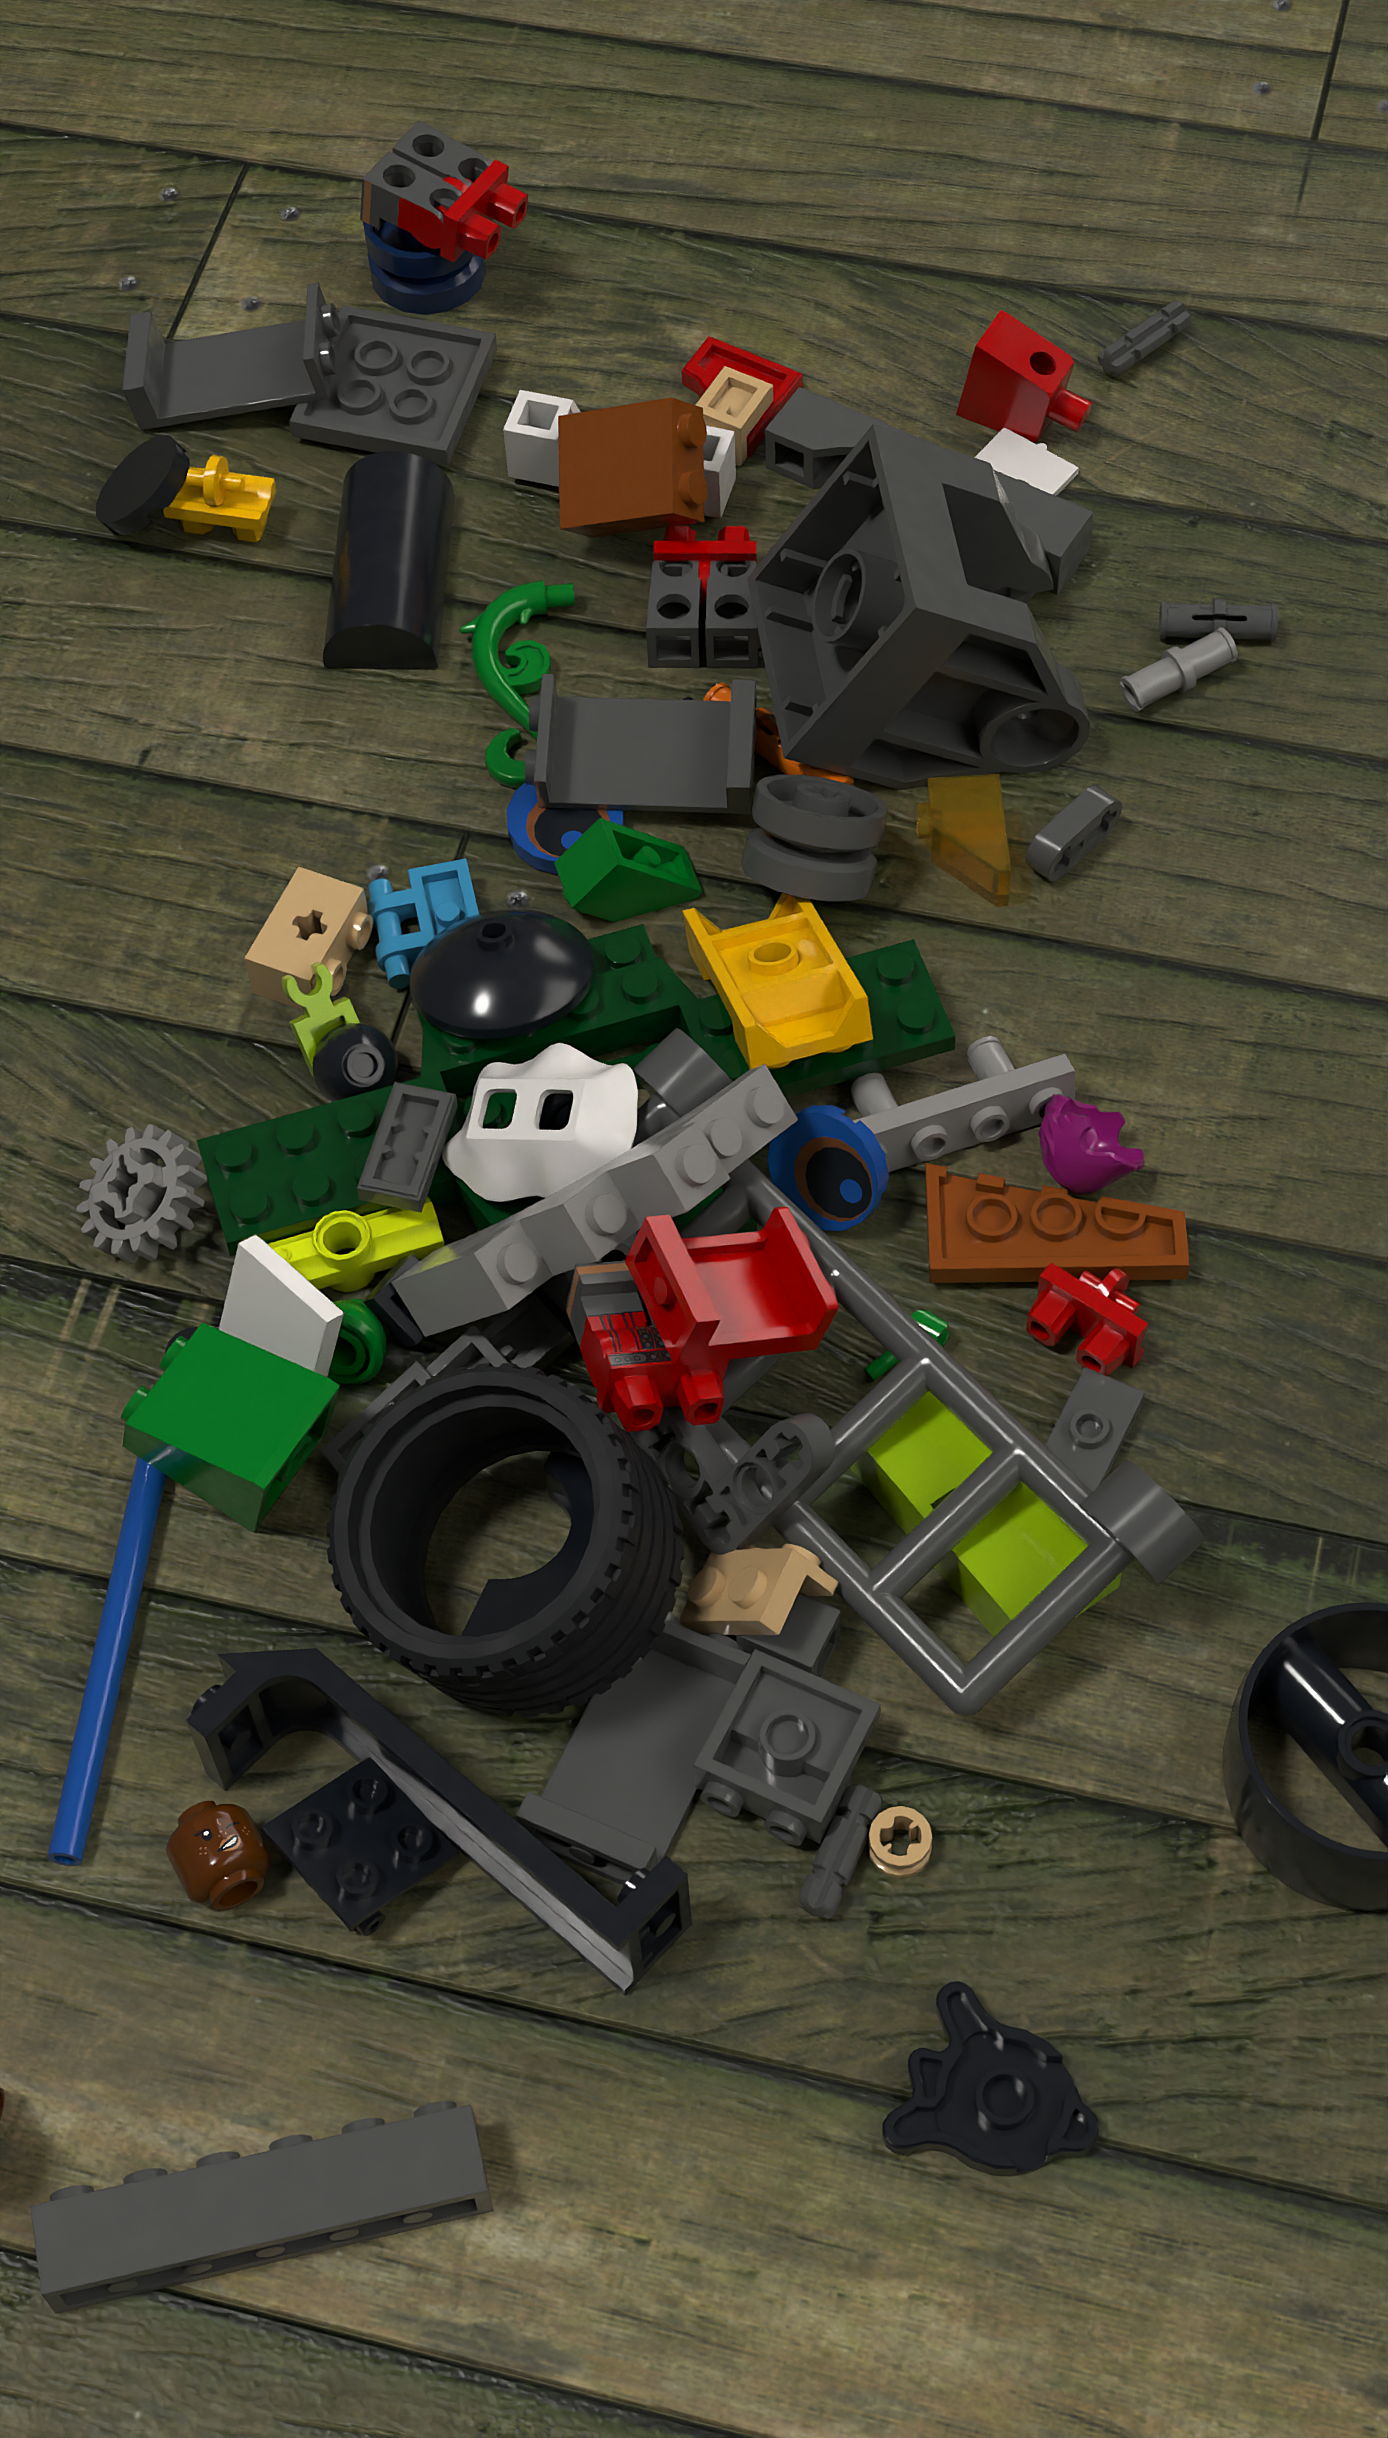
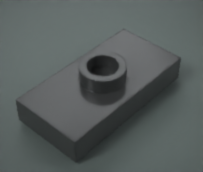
[357,1082,458,1212]
[1045,1367,1145,1492]

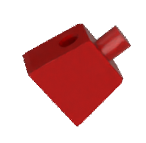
[956,310,1093,443]

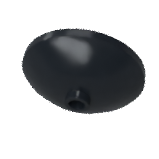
[410,909,595,1039]

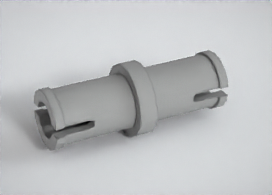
[1119,627,1238,712]

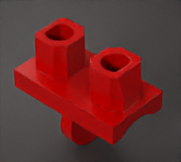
[1026,1262,1149,1376]

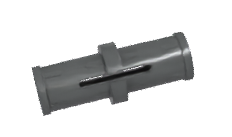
[1159,598,1278,641]

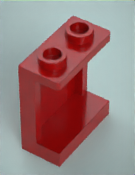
[625,1206,838,1366]

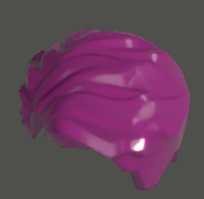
[1038,1094,1145,1195]

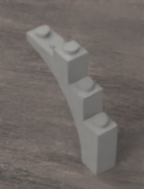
[391,1064,798,1337]

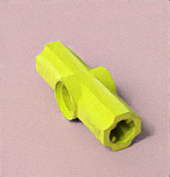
[267,1197,445,1292]

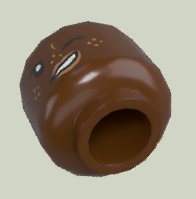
[166,1801,271,1911]

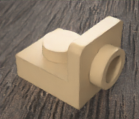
[696,366,773,466]

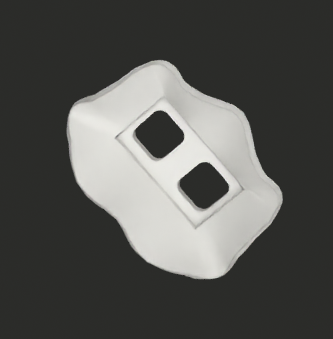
[442,1043,638,1202]

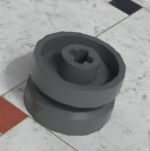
[741,775,888,901]

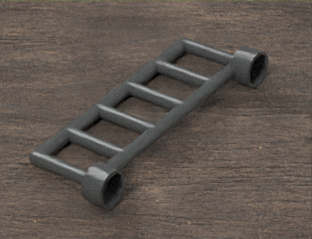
[539,1028,1205,1716]

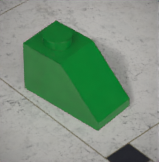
[554,818,703,922]

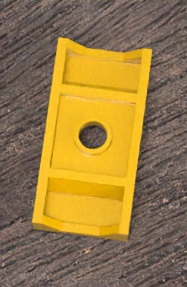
[682,893,873,1070]

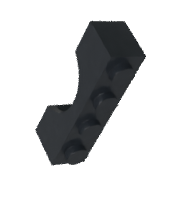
[461,1429,634,1637]

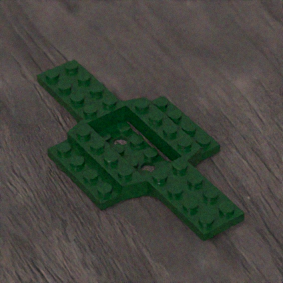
[197,924,956,1296]

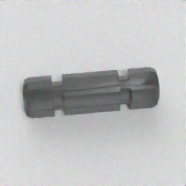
[1098,301,1191,377]
[799,1784,882,1919]

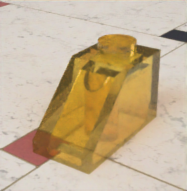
[916,774,1011,907]

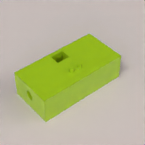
[850,1391,1122,1637]

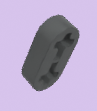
[1025,785,1122,882]

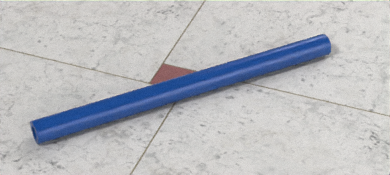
[47,1456,167,1866]

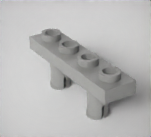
[851,1036,1075,1172]

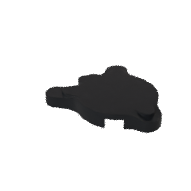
[882,1981,1099,2177]

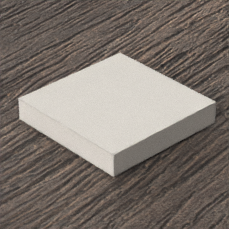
[219,1235,344,1377]

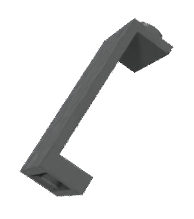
[122,282,340,430]
[525,674,757,814]
[516,1612,751,1886]

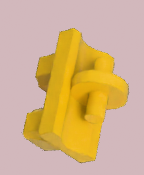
[163,455,276,542]

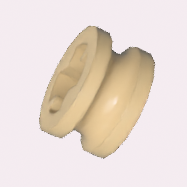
[868,1806,932,1879]

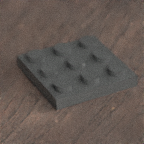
[289,305,497,466]

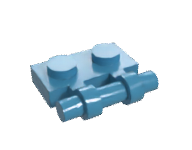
[367,858,479,989]

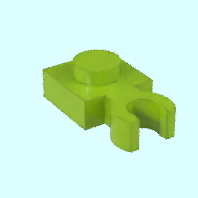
[282,962,360,1078]

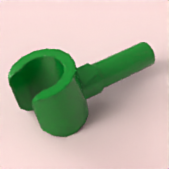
[864,1310,950,1382]

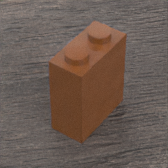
[558,397,707,538]

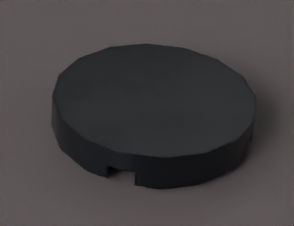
[96,435,190,535]

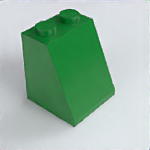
[120,1322,340,1533]

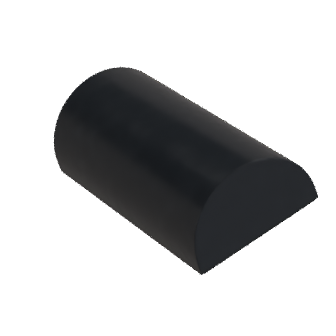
[323,451,454,668]

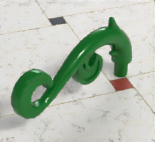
[460,580,575,788]

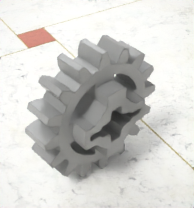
[77,1124,207,1264]

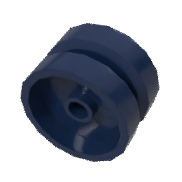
[363,221,486,315]

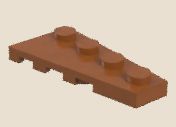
[925,1163,1190,1283]

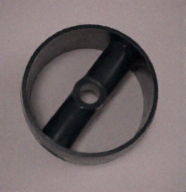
[1222,1602,1388,1912]

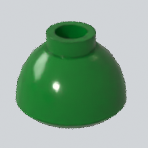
[327,1299,386,1385]

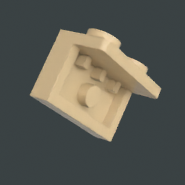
[679,1544,838,1635]

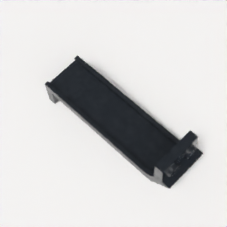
[186,1648,692,1995]

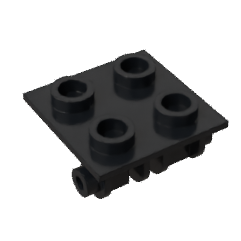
[261,1756,459,1937]

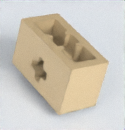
[244,867,373,1010]

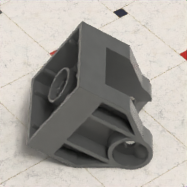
[747,424,1090,790]

